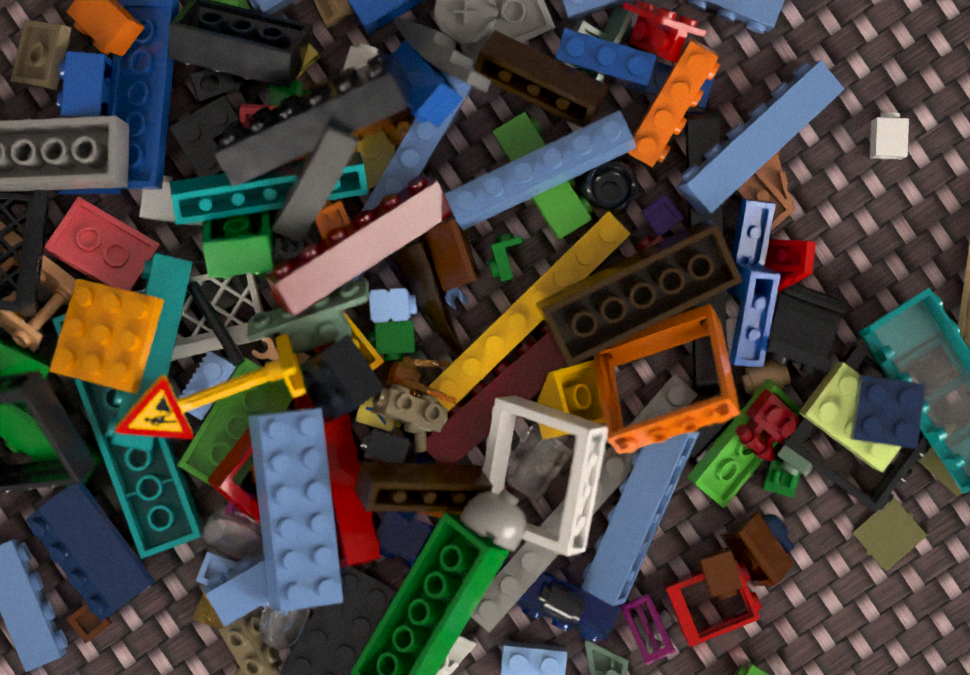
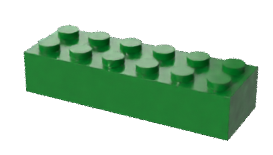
[351,512,510,675]

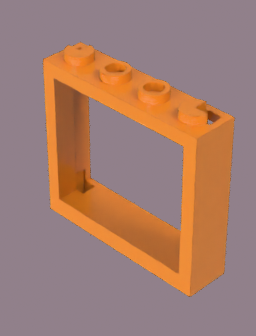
[593,304,740,454]

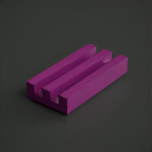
[620,593,676,665]

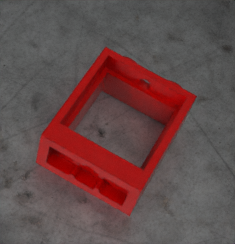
[207,426,261,524]
[664,557,762,647]

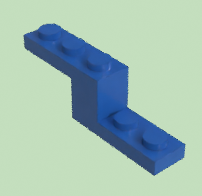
[556,28,714,110]
[725,198,781,367]

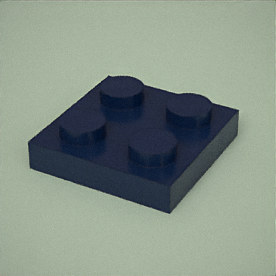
[850,375,926,449]

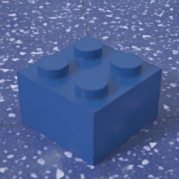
[57,51,113,118]

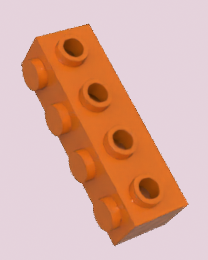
[627,37,720,168]

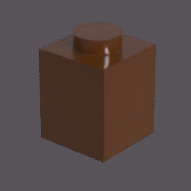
[697,547,743,600]

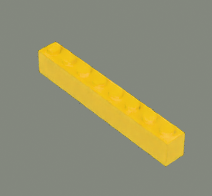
[427,211,631,412]

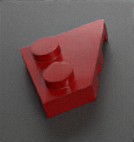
[764,239,816,293]

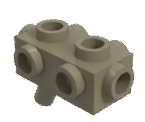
[371,384,448,452]
[218,611,283,675]

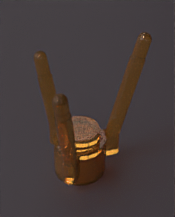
[388,356,457,407]

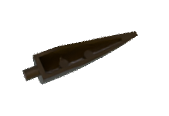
[392,236,463,357]

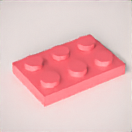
[44,196,160,291]

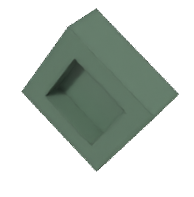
[778,445,813,477]

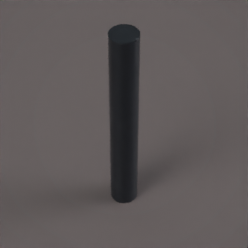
[187,281,245,367]

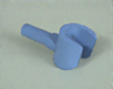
[445,288,469,310]

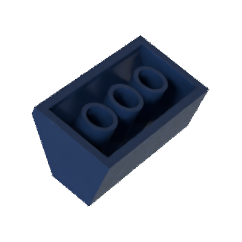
[26,481,155,621]

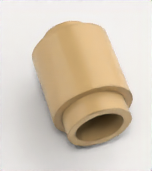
[741,360,791,395]

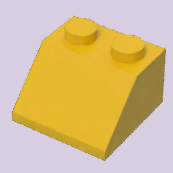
[537,360,604,440]

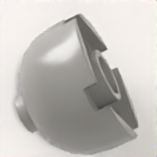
[460,490,526,551]

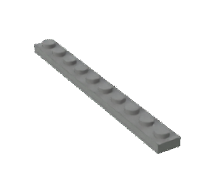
[471,374,698,633]

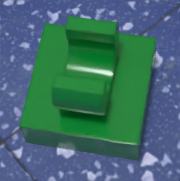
[762,459,801,498]

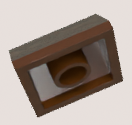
[423,219,482,292]
[719,512,794,586]

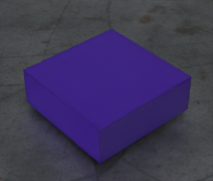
[640,193,684,236]

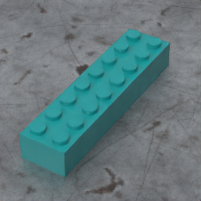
[52,314,206,559]

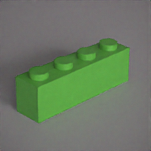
[492,112,593,241]

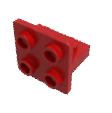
[622,0,707,63]

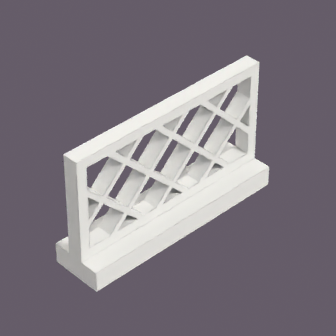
[134,273,272,361]

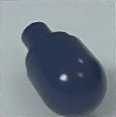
[761,514,795,553]

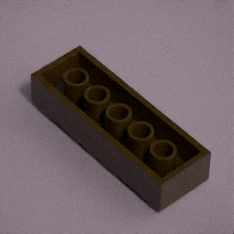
[536,219,743,367]

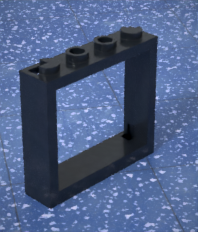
[781,343,952,513]
[0,370,96,493]

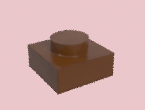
[66,603,113,644]

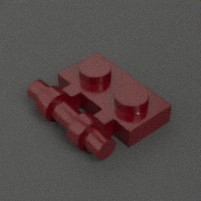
[735,388,801,461]

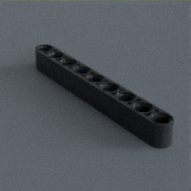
[685,111,727,392]

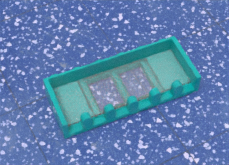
[858,288,970,493]

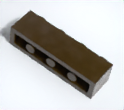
[473,30,609,128]
[354,462,493,513]

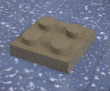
[10,20,71,90]

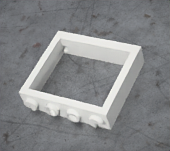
[482,395,608,556]

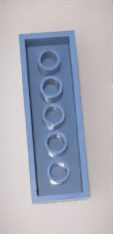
[248,408,343,612]

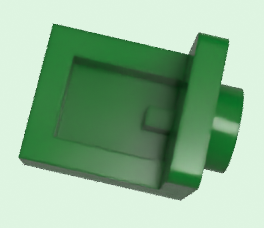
[488,233,523,282]

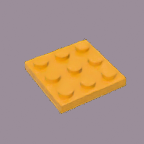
[49,279,164,394]

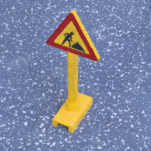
[115,333,306,439]

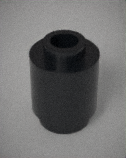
[537,581,587,624]

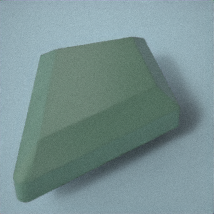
[584,640,629,675]

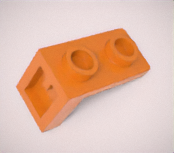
[314,200,351,241]

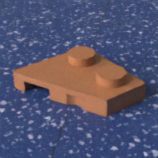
[735,151,795,230]

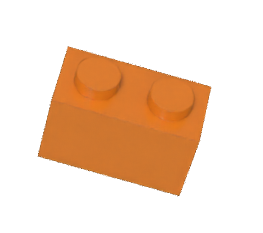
[66,0,145,57]

